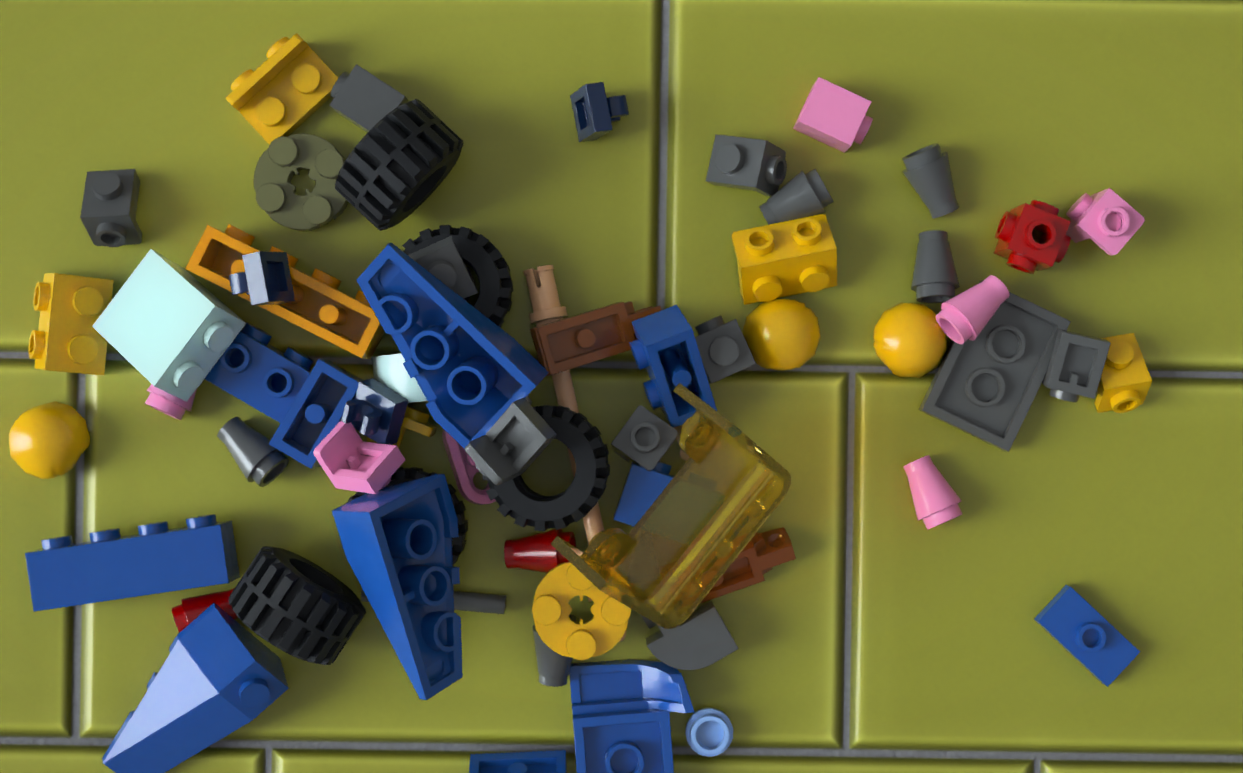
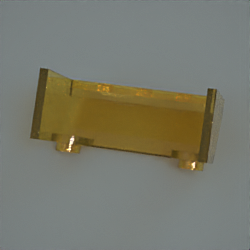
[551,383,791,629]

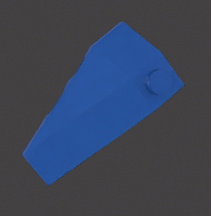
[356,243,549,449]
[332,474,463,700]
[102,603,289,773]

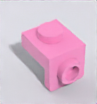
[1066,188,1145,256]
[313,421,405,494]

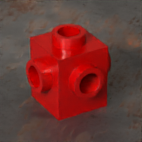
[994,200,1071,274]

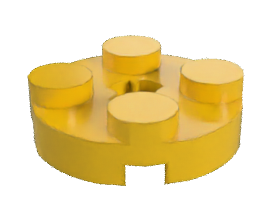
[532,560,631,661]

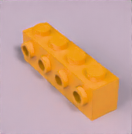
[185,224,385,360]

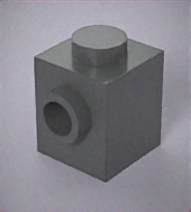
[695,315,756,384]

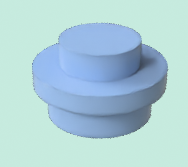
[685,708,733,757]

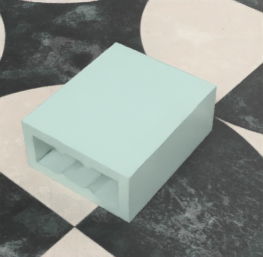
[92,249,246,402]

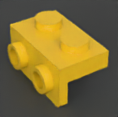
[732,214,837,305]
[29,273,114,375]

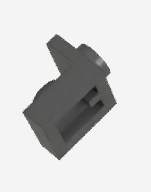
[1042,329,1111,402]
[611,405,678,471]

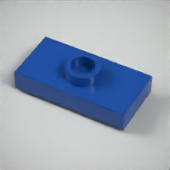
[1034,585,1140,687]

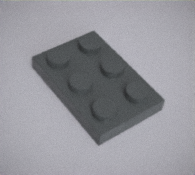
[919,280,1071,452]

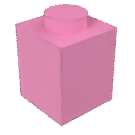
[793,77,873,153]

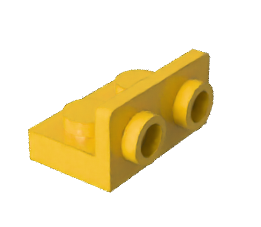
[226,33,338,145]

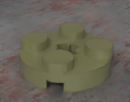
[253,134,349,231]

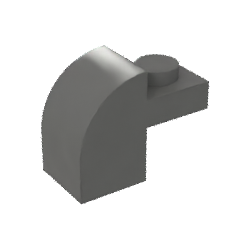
[635,580,739,670]

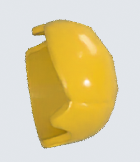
[742,299,821,371]
[873,302,947,378]
[9,401,90,479]

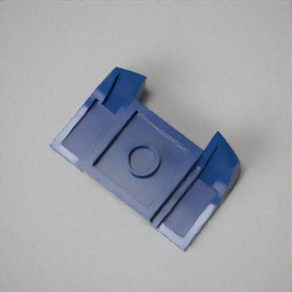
[569,659,695,773]

